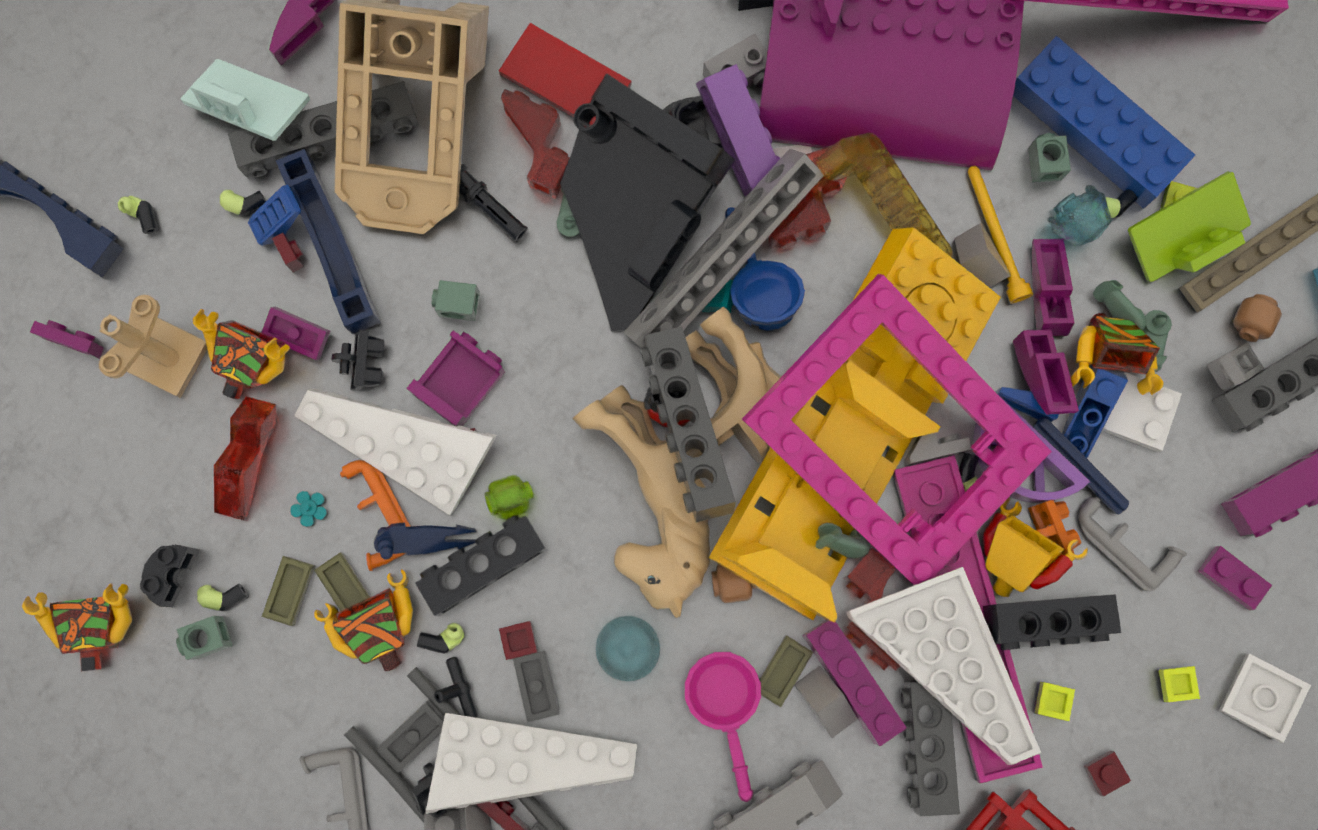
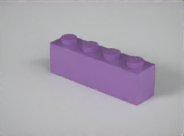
[696,64,780,196]

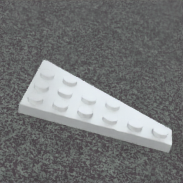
[846,567,1041,765]

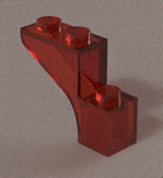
[501,89,570,199]
[769,145,847,250]
[214,396,276,521]
[842,548,900,671]

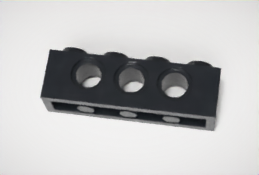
[415,515,547,616]
[983,594,1121,650]

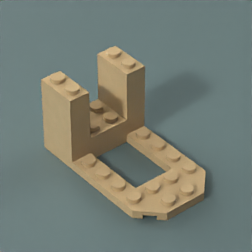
[335,0,489,234]

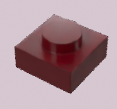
[272,233,304,273]
[499,621,538,660]
[1083,751,1131,797]

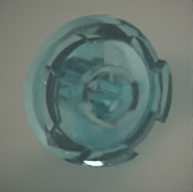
[1047,185,1112,246]
[596,616,660,682]

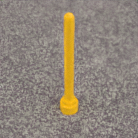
[967,166,1034,304]

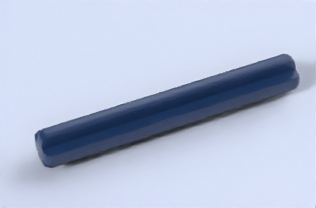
[1033,417,1129,515]

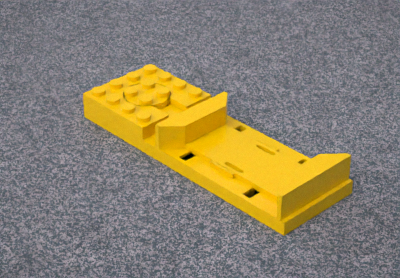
[709,228,1001,623]

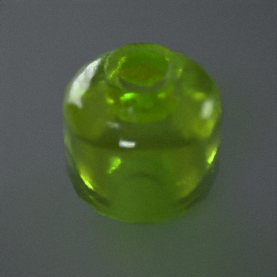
[484,475,534,520]

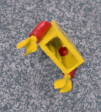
[983,498,1088,597]

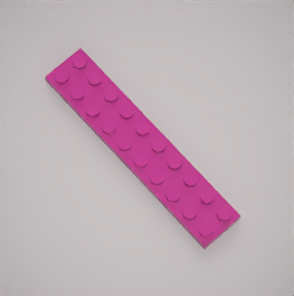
[893,455,1043,783]

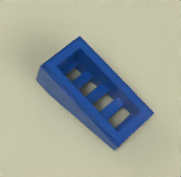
[248,185,301,246]
[996,387,1059,422]

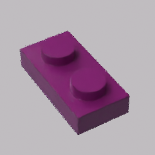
[260,306,331,360]
[30,320,104,359]
[1198,546,1272,610]

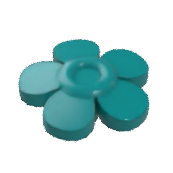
[290,491,327,527]

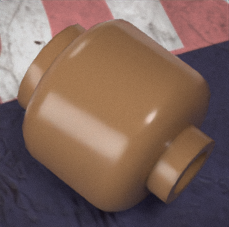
[1233,294,1282,342]
[711,564,757,603]

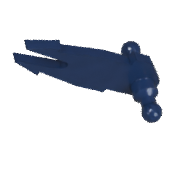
[373,523,476,560]

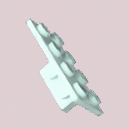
[181,59,310,141]

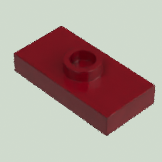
[476,800,530,830]

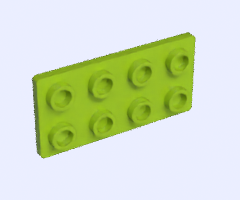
[1128,171,1251,282]

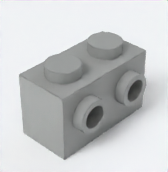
[703,33,767,89]

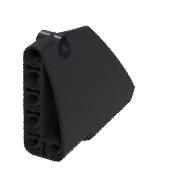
[560,74,736,331]

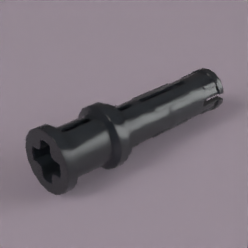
[459,164,528,242]

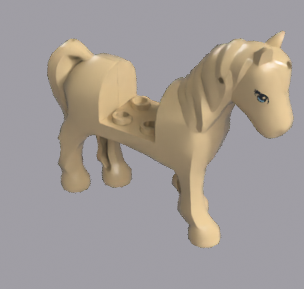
[573,307,812,618]

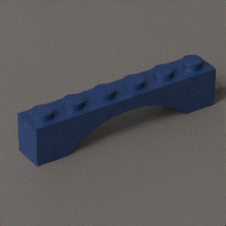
[276,149,381,335]
[0,161,124,278]

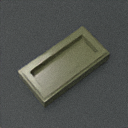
[314,552,371,611]
[261,556,315,626]
[759,635,814,707]

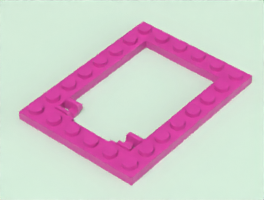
[742,274,1052,586]

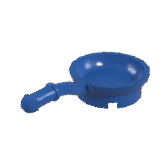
[725,207,805,331]

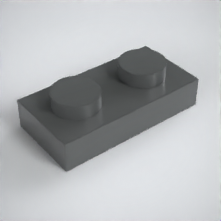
[513,651,560,722]

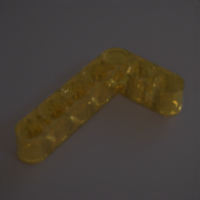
[817,133,953,257]

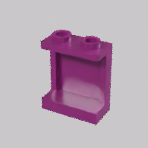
[406,330,505,426]

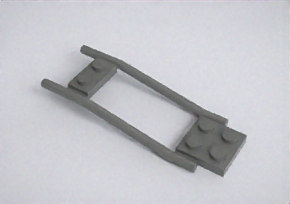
[344,667,564,830]

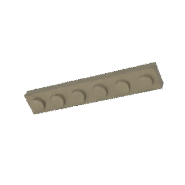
[1179,194,1318,313]

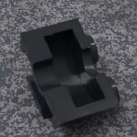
[140,544,200,608]

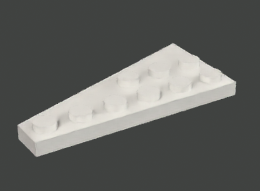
[294,388,497,515]
[426,713,637,814]

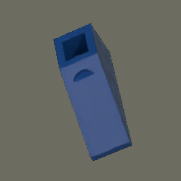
[1062,359,1128,458]

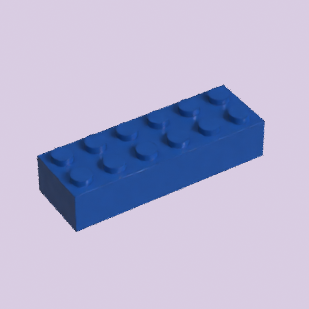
[1013,36,1195,209]

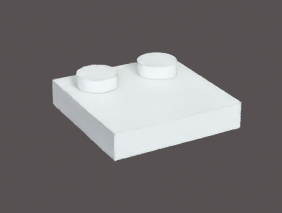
[1102,372,1182,452]
[1219,653,1311,743]

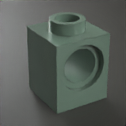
[1028,133,1071,183]
[431,280,480,321]
[176,616,233,660]

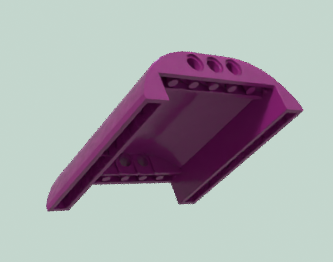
[759,0,1024,171]

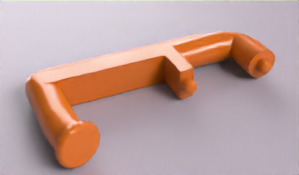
[340,460,411,571]

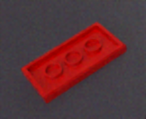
[498,23,632,127]

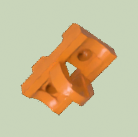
[1028,500,1081,555]

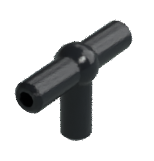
[434,656,478,718]

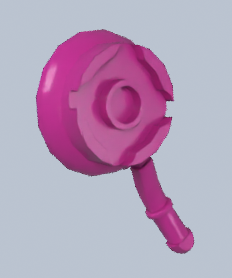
[685,652,761,802]

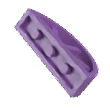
[973,395,1090,503]

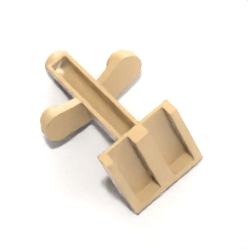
[99,295,207,398]

